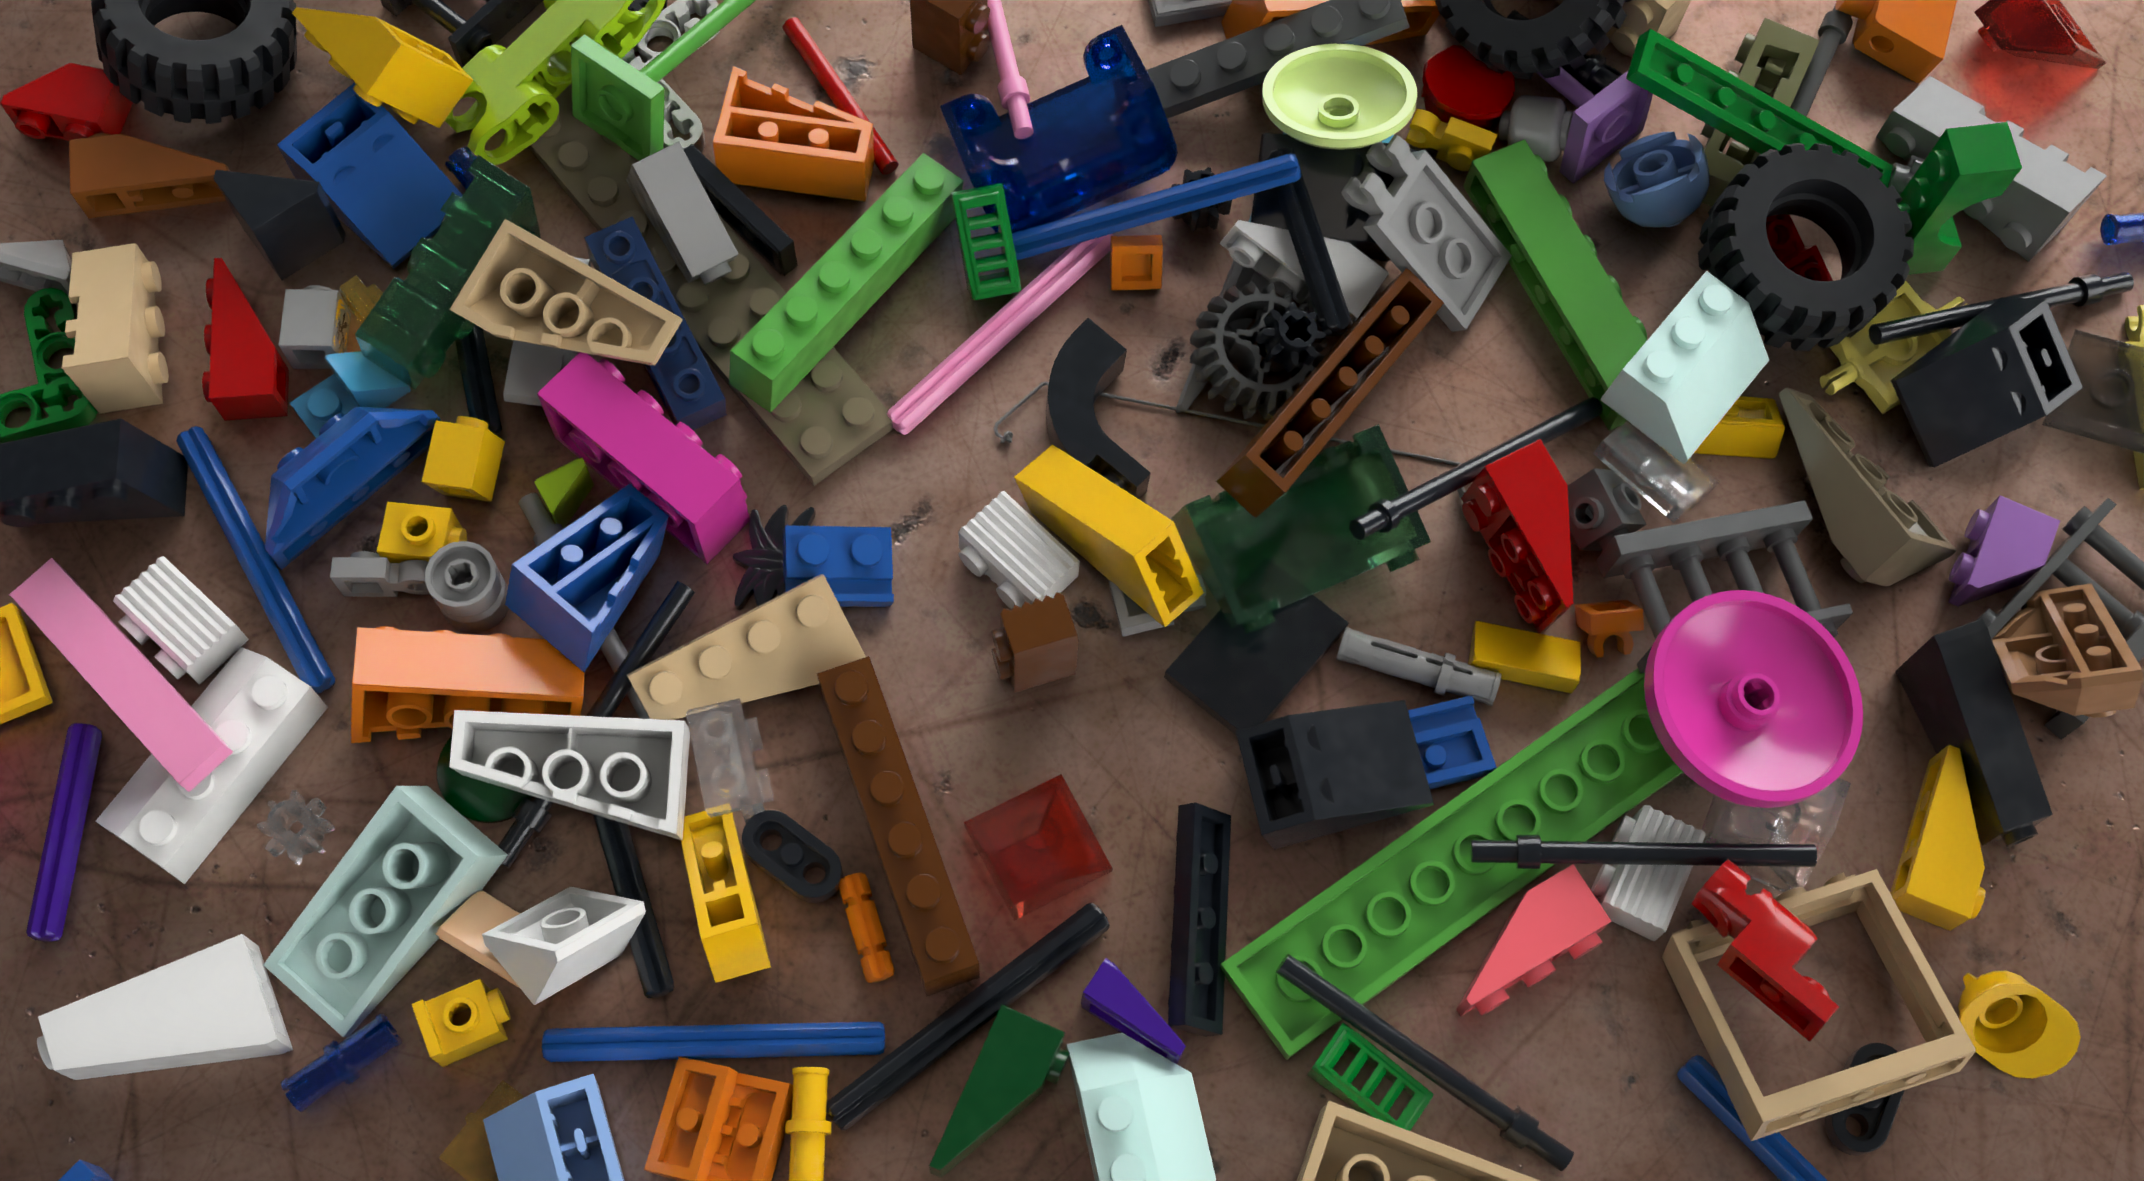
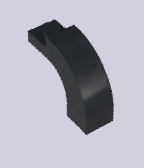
[1046,318,1151,499]

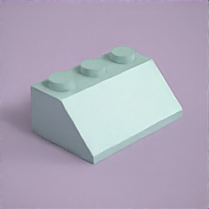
[1600,271,1769,464]

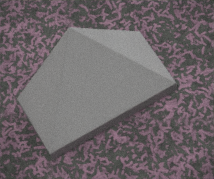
[0,240,72,296]

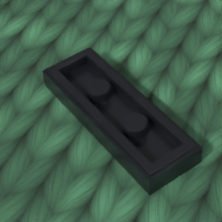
[684,144,798,276]

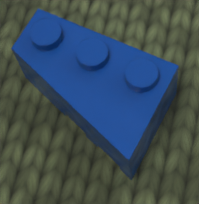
[505,484,669,672]

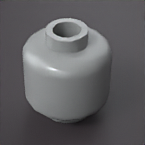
[1499,95,1573,162]

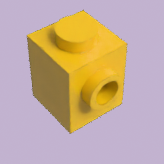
[421,416,505,502]
[377,501,467,563]

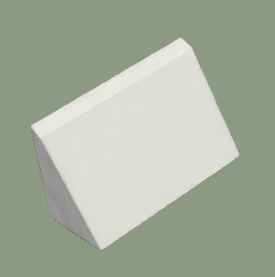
[482,887,646,1005]

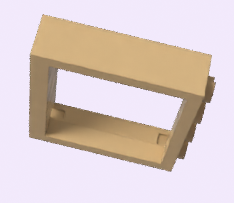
[1662,869,1976,1141]

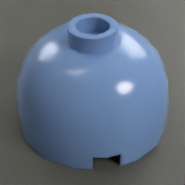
[1604,132,1709,227]

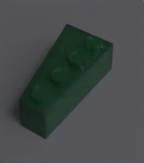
[355,155,541,389]

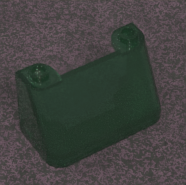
[1171,424,1431,634]

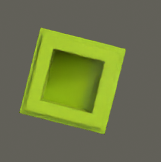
[534,458,594,529]

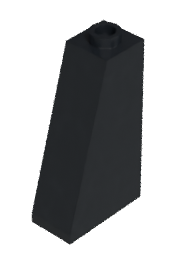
[1895,619,2053,847]

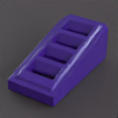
[1081,958,1186,1064]

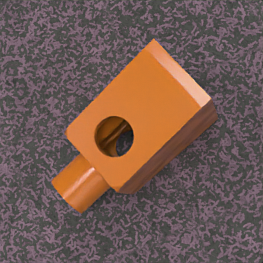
[1835,0,1957,83]

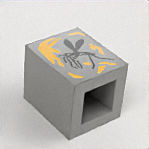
[279,285,351,369]

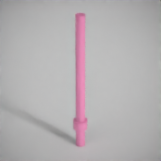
[987,0,1034,139]

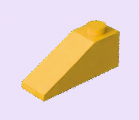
[1890,745,1986,931]
[681,804,771,983]

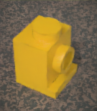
[411,979,511,1067]

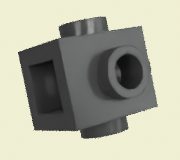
[1568,468,1647,551]

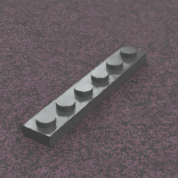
[1112,0,1410,133]

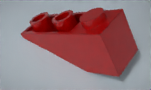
[202,258,289,421]

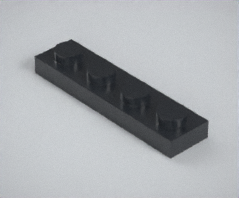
[1168,802,1231,1037]

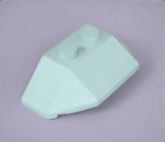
[1066,1033,1216,1181]

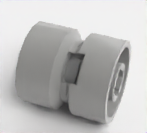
[425,541,509,633]

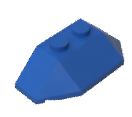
[265,407,441,570]

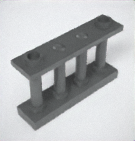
[1976,498,2144,740]
[1596,501,1853,674]

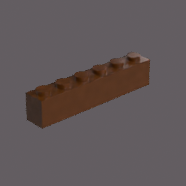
[1216,268,1444,518]
[817,656,980,996]

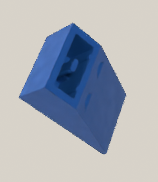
[277,82,470,269]

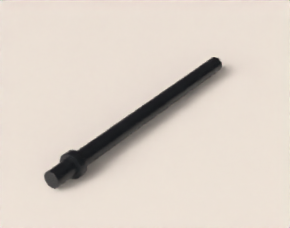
[1349,397,1603,540]

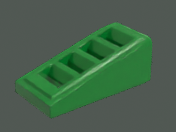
[951,183,1022,300]
[1307,1023,1434,1131]

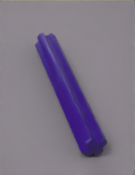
[26,723,102,942]

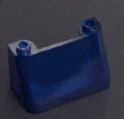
[940,25,1178,233]

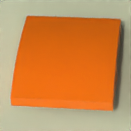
[644,1057,793,1181]

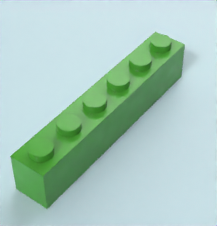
[1463,139,1647,431]
[729,153,964,413]

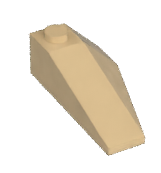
[449,219,683,366]

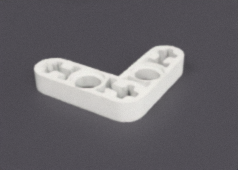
[622,0,720,152]

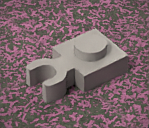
[330,551,430,597]

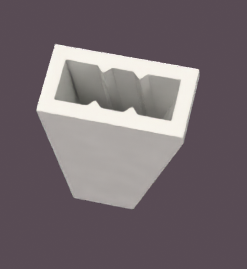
[37,934,293,1080]

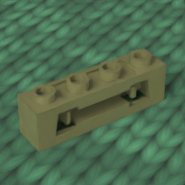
[1700,18,1820,206]

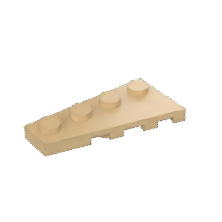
[627,574,866,720]

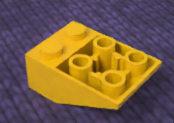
[292,7,473,128]

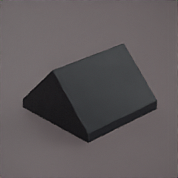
[213,170,346,281]

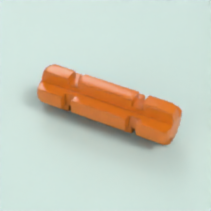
[838,872,895,983]

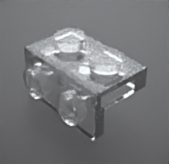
[686,698,774,823]

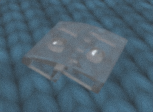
[1593,421,1720,523]

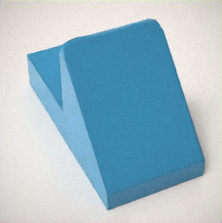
[290,350,411,439]

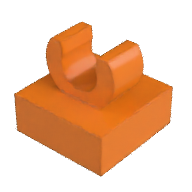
[1110,235,1163,290]
[1575,600,1644,658]

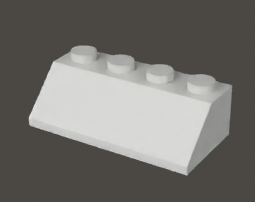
[95,647,328,884]

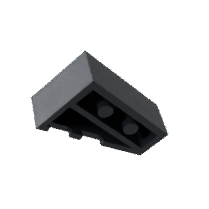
[0,418,188,527]

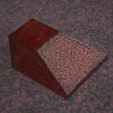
[1974,0,2106,69]
[964,774,1113,921]

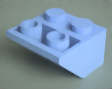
[483,1074,625,1181]

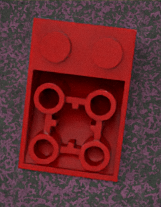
[1461,439,1574,634]

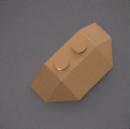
[1991,584,2143,718]

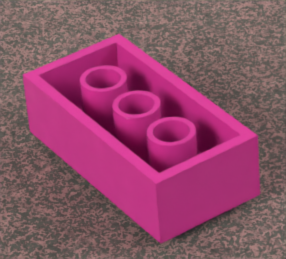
[537,352,750,564]

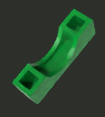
[1897,122,2022,275]

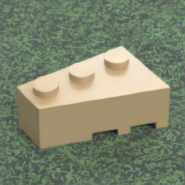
[62,243,169,414]

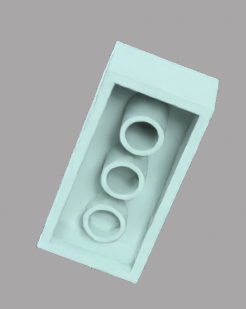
[263,786,508,1037]

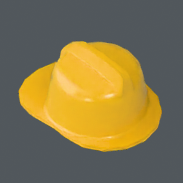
[1958,970,2081,1079]

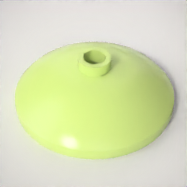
[1262,43,1417,150]

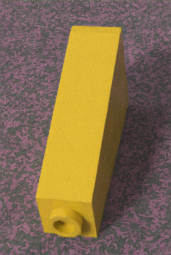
[1014,444,1204,627]

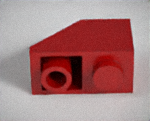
[0,63,133,142]

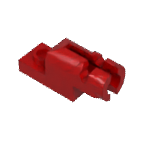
[1691,859,1840,1042]

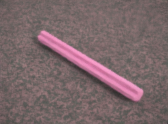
[887,234,1114,435]

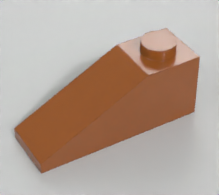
[69,133,230,219]

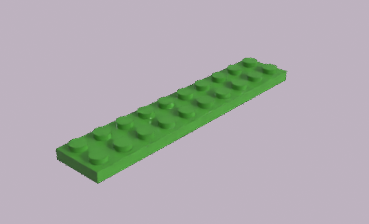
[1220,668,1683,1060]

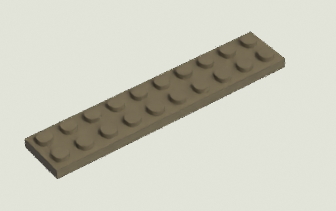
[528,83,894,486]

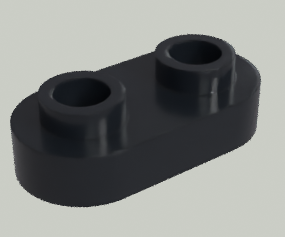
[742,810,843,903]
[1825,1043,1905,1156]

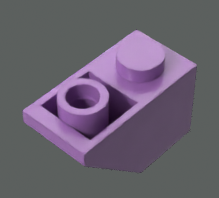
[1949,495,2060,607]

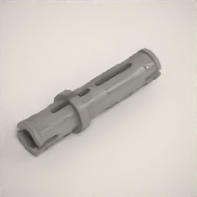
[1336,627,1502,706]

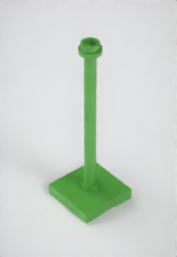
[571,0,756,161]

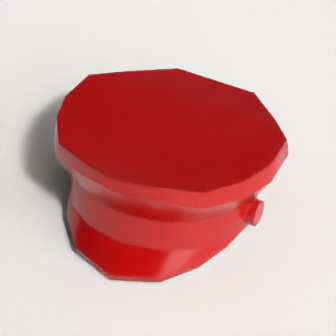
[1421,45,1515,131]

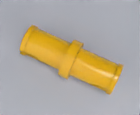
[785,1067,832,1181]

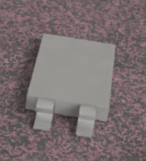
[1341,135,1512,332]

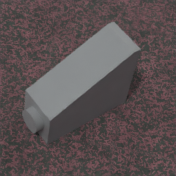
[626,141,739,285]

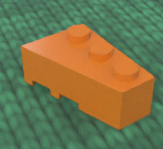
[713,66,874,202]

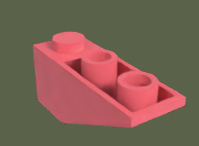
[1456,864,1611,1016]

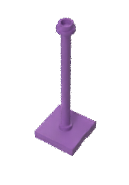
[1537,67,1653,184]

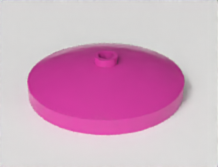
[1644,590,1863,808]

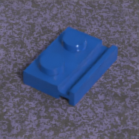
[782,525,894,607]
[1408,695,1497,790]

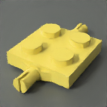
[1820,281,1968,414]

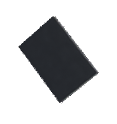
[1164,558,1349,736]

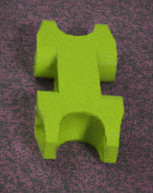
[445,0,666,168]

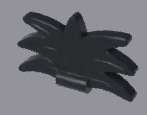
[733,505,816,610]

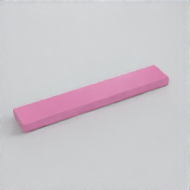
[9,558,233,792]

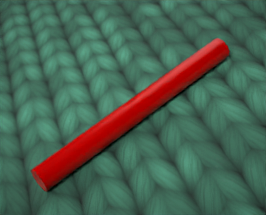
[782,17,899,175]

